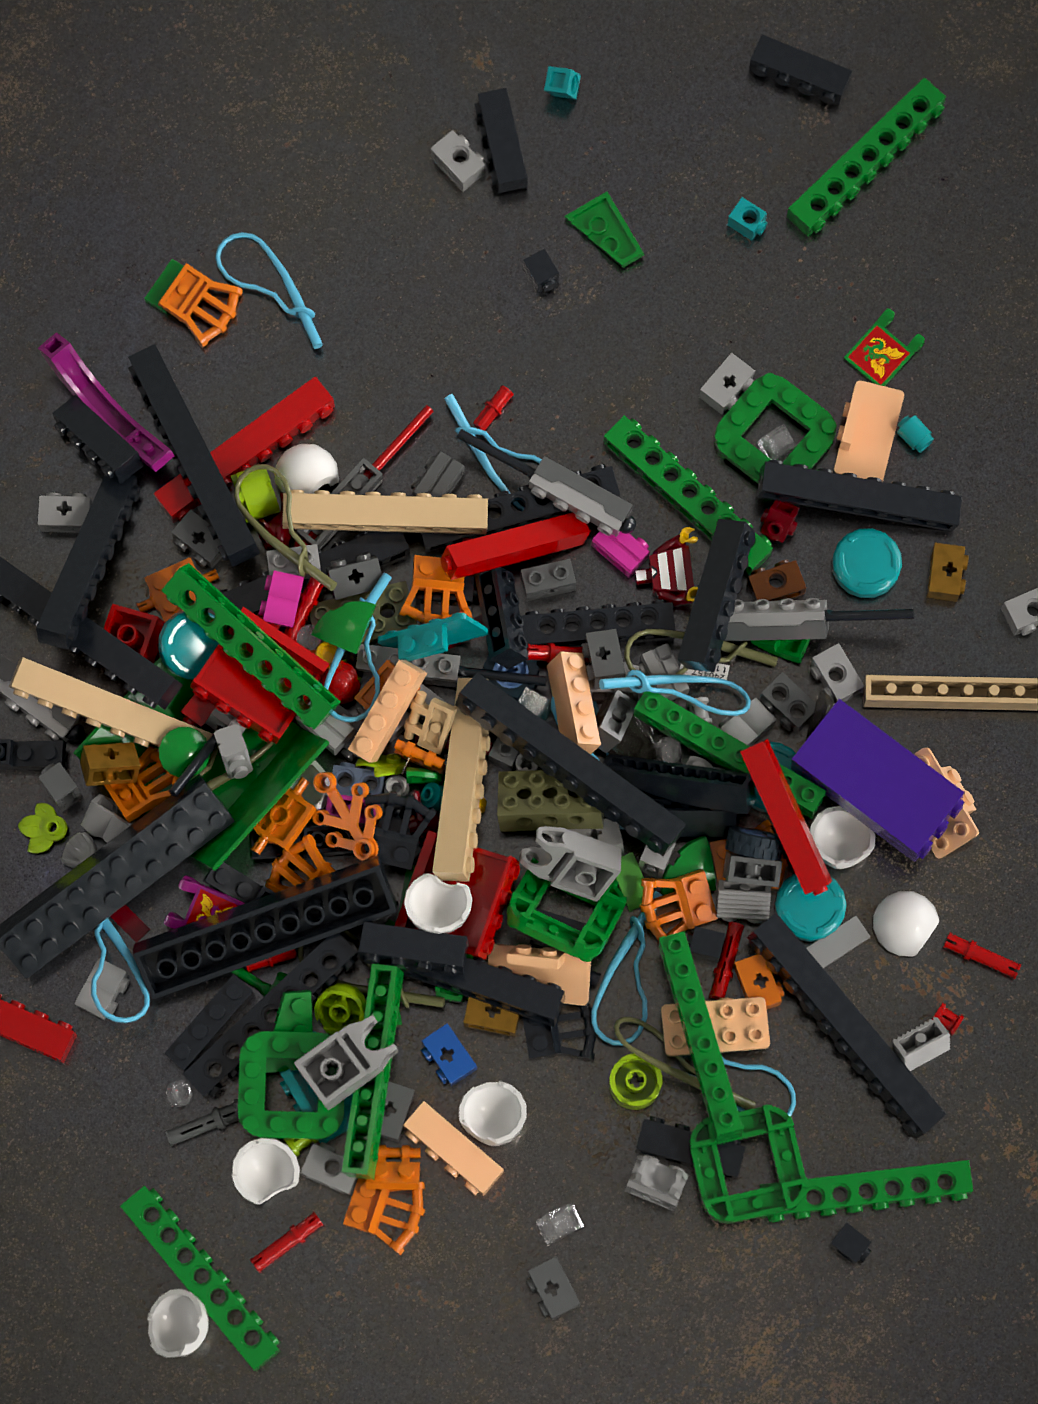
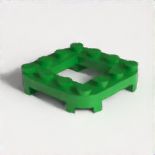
[714,373,837,483]
[507,858,627,962]
[238,1031,344,1140]
[689,1105,808,1224]

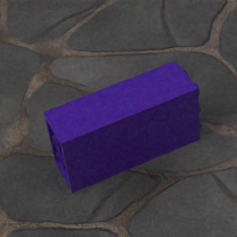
[791,699,965,862]

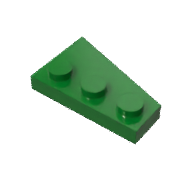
[565,192,644,267]
[266,990,313,1073]

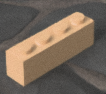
[547,651,601,754]
[348,660,427,763]
[403,1101,504,1196]

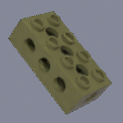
[309,581,417,655]
[497,770,604,832]

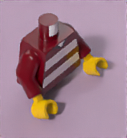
[635,527,698,607]

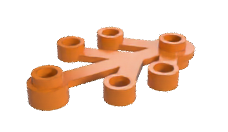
[312,772,382,861]

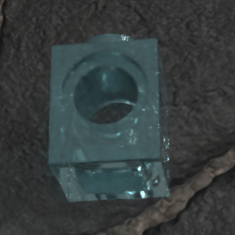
[518,687,551,721]

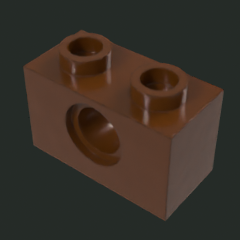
[747,560,807,602]

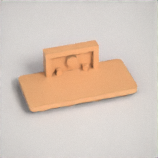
[834,381,904,482]
[914,747,979,859]
[488,943,591,1006]
[661,997,770,1056]

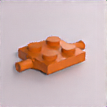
[137,557,220,622]
[251,777,317,855]

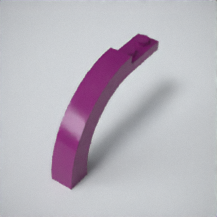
[38,332,174,472]

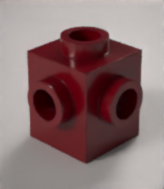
[760,500,800,543]

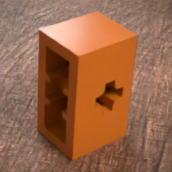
[733,954,784,1009]

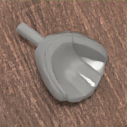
[61,832,98,868]

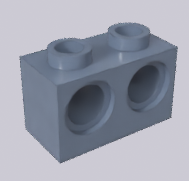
[332,762,385,807]

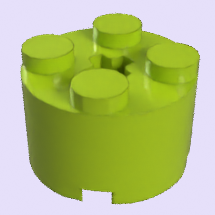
[230,469,280,523]
[609,1054,662,1110]

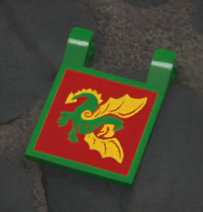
[844,308,925,386]

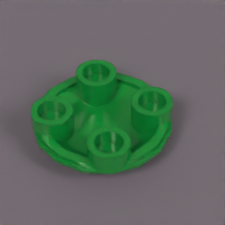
[159,727,210,777]

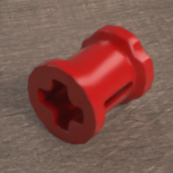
[932,1002,965,1036]

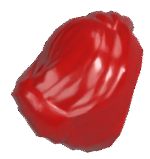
[320,661,361,705]

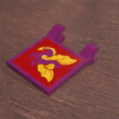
[164,875,245,929]

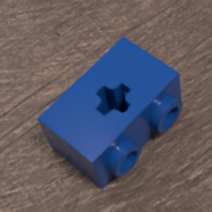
[421,1023,477,1087]

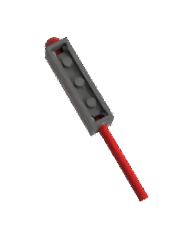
[295,405,433,550]

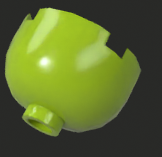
[314,983,367,1035]

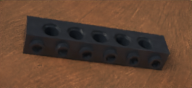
[521,600,676,647]

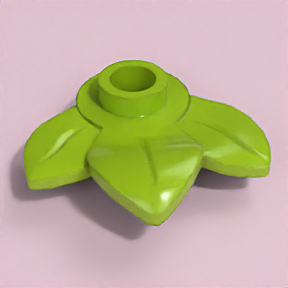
[356,754,406,777]
[18,803,67,854]

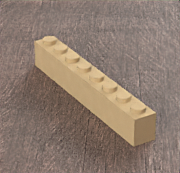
[283,490,488,534]
[9,657,213,752]
[863,675,1038,711]
[433,678,490,882]

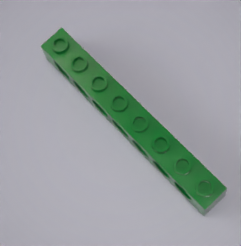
[787,77,946,237]
[603,415,773,575]
[161,563,341,730]
[634,691,826,819]
[659,931,743,1143]
[342,964,404,1180]
[758,1160,974,1222]
[120,1185,280,1372]

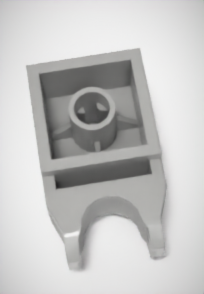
[519,826,621,902]
[294,1015,399,1111]
[625,1155,688,1211]

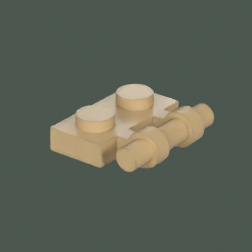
[403,691,457,755]

